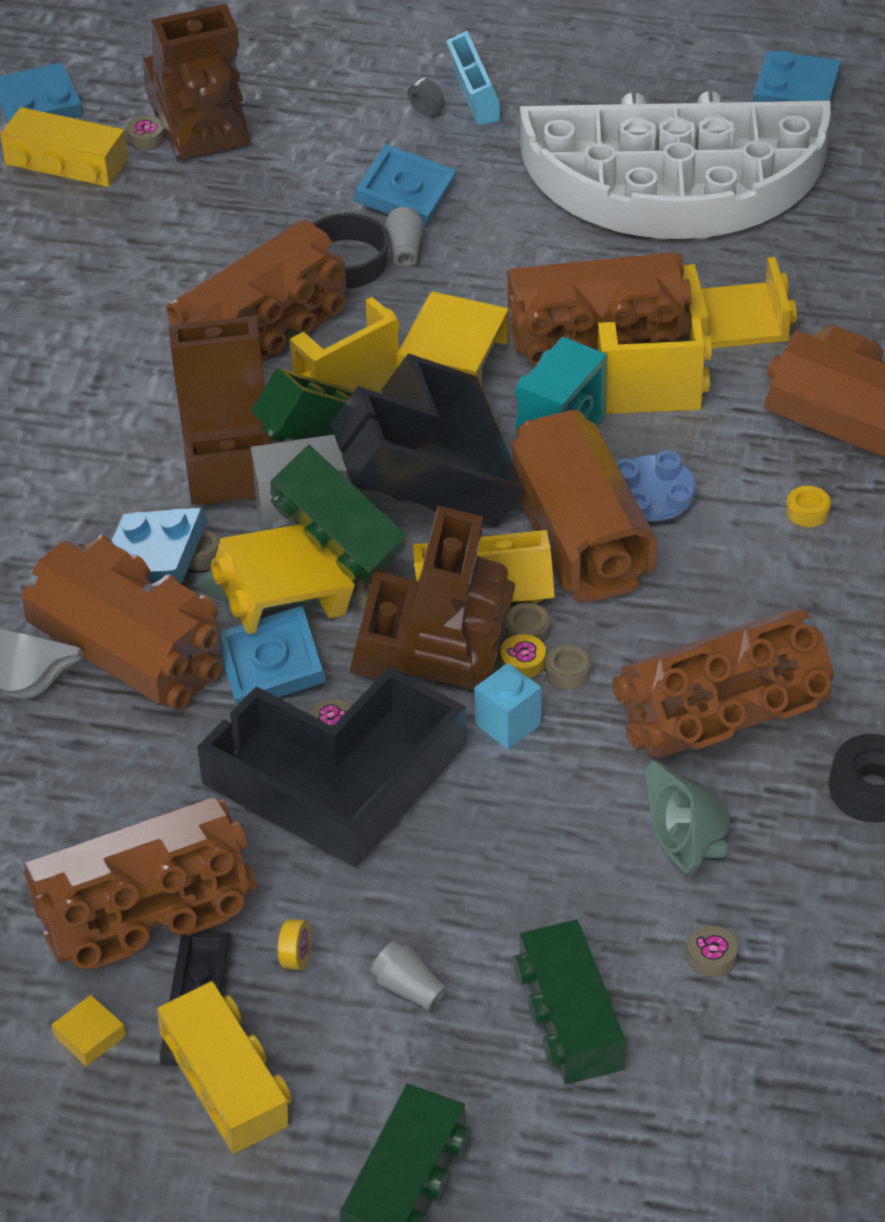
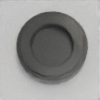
[407,77,445,117]

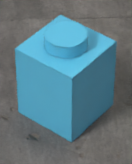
[474,663,541,750]

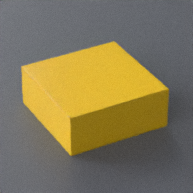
[51,995,126,1067]

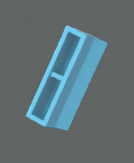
[446,31,500,125]

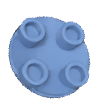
[616,450,697,522]

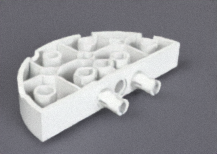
[520,91,831,240]

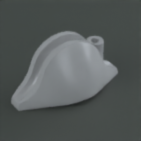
[0,629,86,699]

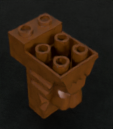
[143,3,250,161]
[169,316,272,505]
[349,506,515,690]

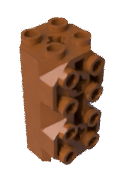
[166,219,346,363]
[507,252,692,366]
[764,325,885,457]
[512,410,658,602]
[21,535,224,710]
[612,609,834,758]
[24,797,257,969]

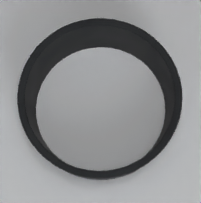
[312,213,389,288]

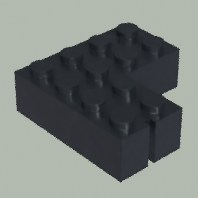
[330,353,524,527]
[197,667,467,867]

